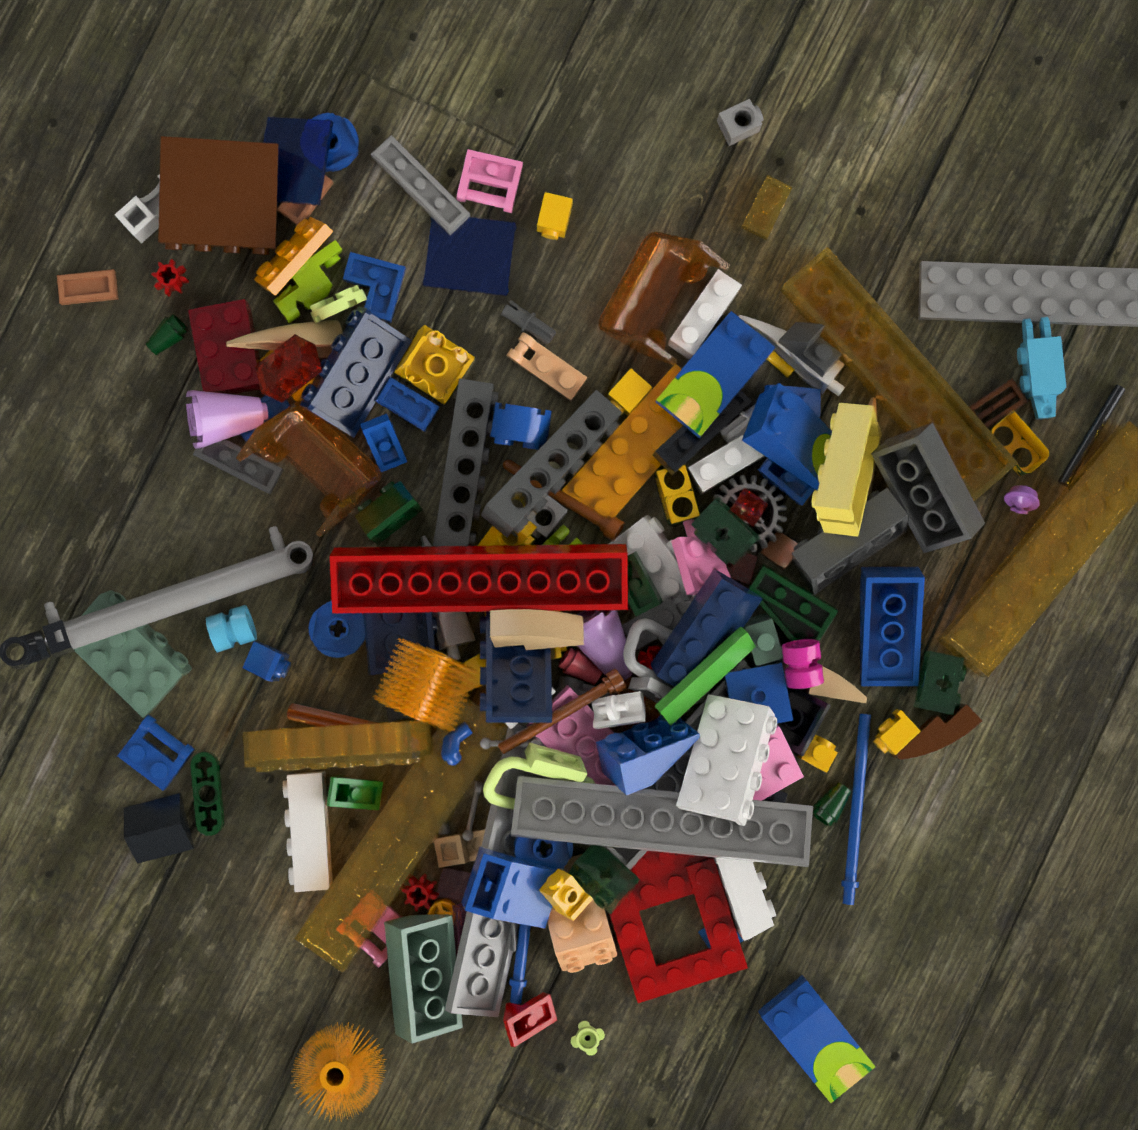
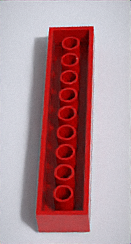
[330,544,628,613]

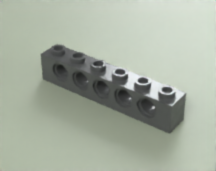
[433,378,499,546]
[481,390,622,538]

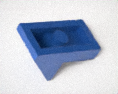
[360,414,407,472]
[758,458,815,505]

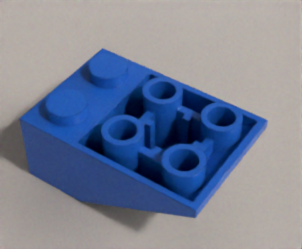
[596,715,700,795]
[461,847,556,928]

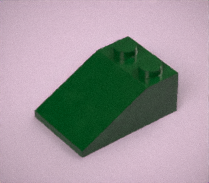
[355,481,423,545]

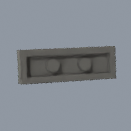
[193,439,284,495]

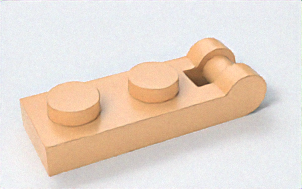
[506,332,588,402]

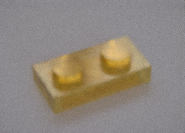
[741,175,793,240]

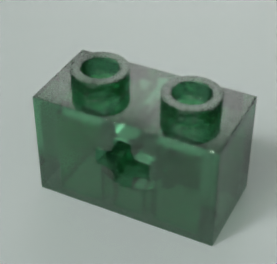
[691,498,761,565]
[914,651,967,715]
[569,845,640,914]

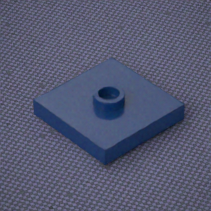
[724,663,793,723]

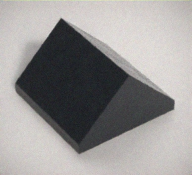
[777,687,831,756]
[124,793,195,864]

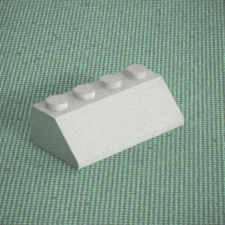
[713,857,776,941]

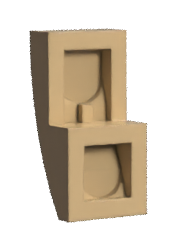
[434,829,485,868]

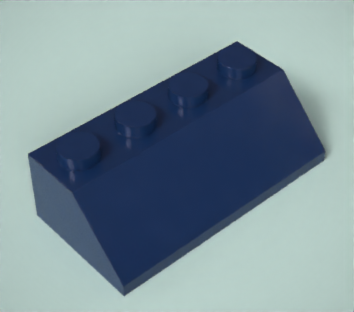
[650,569,763,687]

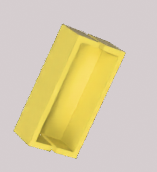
[812,403,882,537]

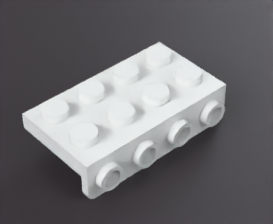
[609,515,696,645]
[676,694,777,826]

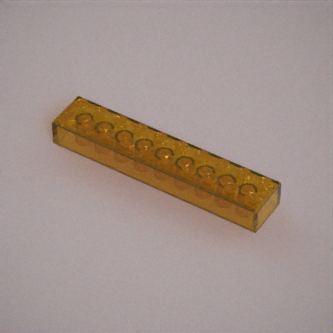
[780,247,1018,501]
[937,421,1138,677]
[294,695,509,973]

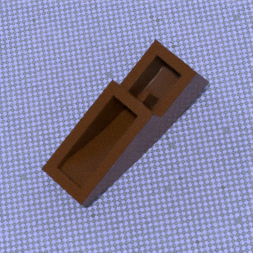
[891,704,982,760]

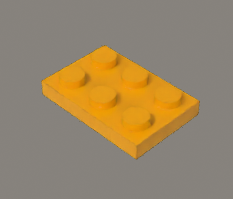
[254,217,333,296]

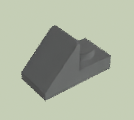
[778,322,842,377]

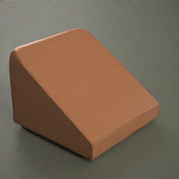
[760,532,798,570]

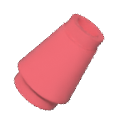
[558,647,602,685]

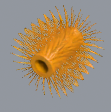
[373,638,479,731]
[291,1022,386,1122]

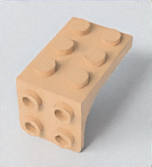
[547,852,617,973]

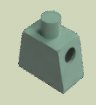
[743,613,783,668]

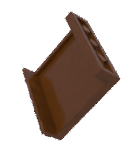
[158,136,278,255]

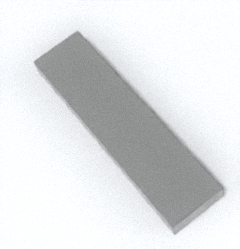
[371,135,470,235]

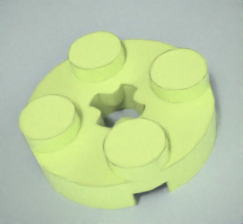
[310,285,367,323]

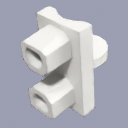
[592,691,646,729]

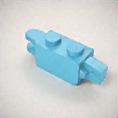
[1017,317,1066,419]

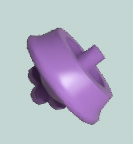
[1004,485,1040,514]

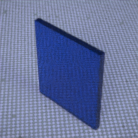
[263,117,334,206]
[423,217,517,296]

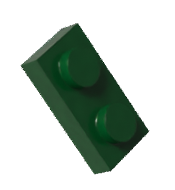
[628,551,663,617]

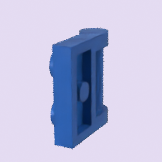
[118,715,195,791]

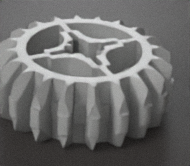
[709,475,787,552]

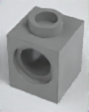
[717,99,763,146]
[526,495,567,539]

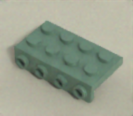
[75,590,192,718]

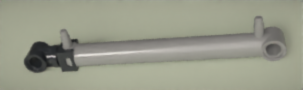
[0,526,313,669]

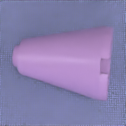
[186,390,268,449]
[577,610,632,680]

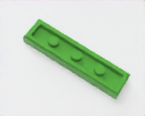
[655,627,756,726]

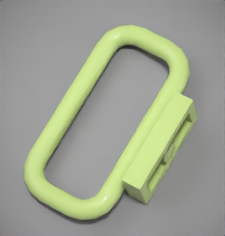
[483,742,596,810]

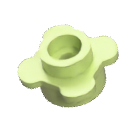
[571,1021,605,1055]

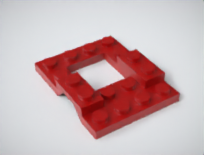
[594,851,748,1003]

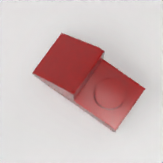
[503,992,557,1048]

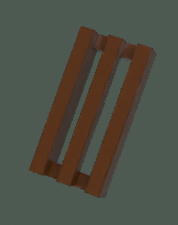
[963,378,1028,434]

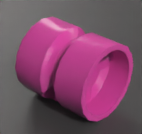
[781,639,824,689]

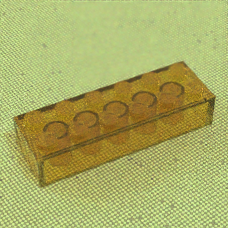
[243,720,432,772]

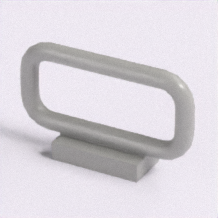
[623,618,712,710]

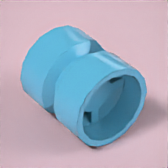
[206,605,257,652]

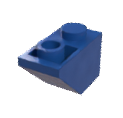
[243,641,291,682]

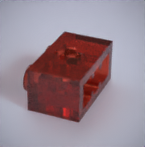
[255,334,322,403]

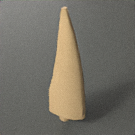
[226,320,343,358]

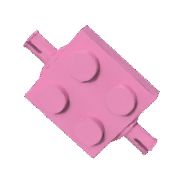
[671,519,731,595]

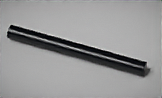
[1058,385,1125,487]

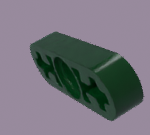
[191,751,224,836]

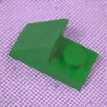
[326,775,383,810]

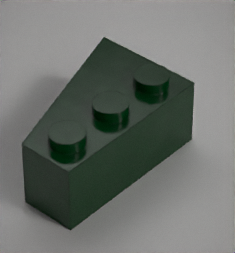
[748,563,838,641]

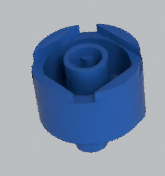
[490,402,552,450]

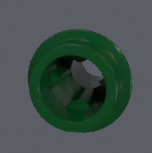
[145,314,188,355]
[813,782,851,827]

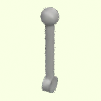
[480,737,542,749]
[462,781,482,841]

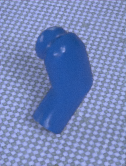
[441,721,473,765]

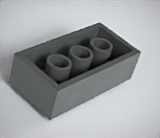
[871,422,985,553]

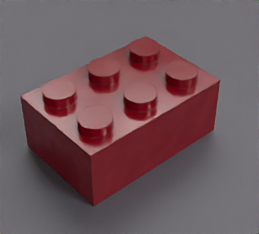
[188,299,266,394]

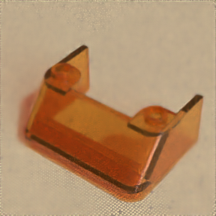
[599,232,730,365]
[236,401,382,537]

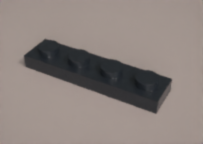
[653,390,752,476]

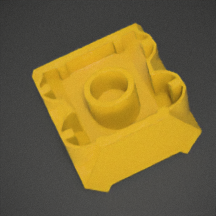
[394,325,475,404]

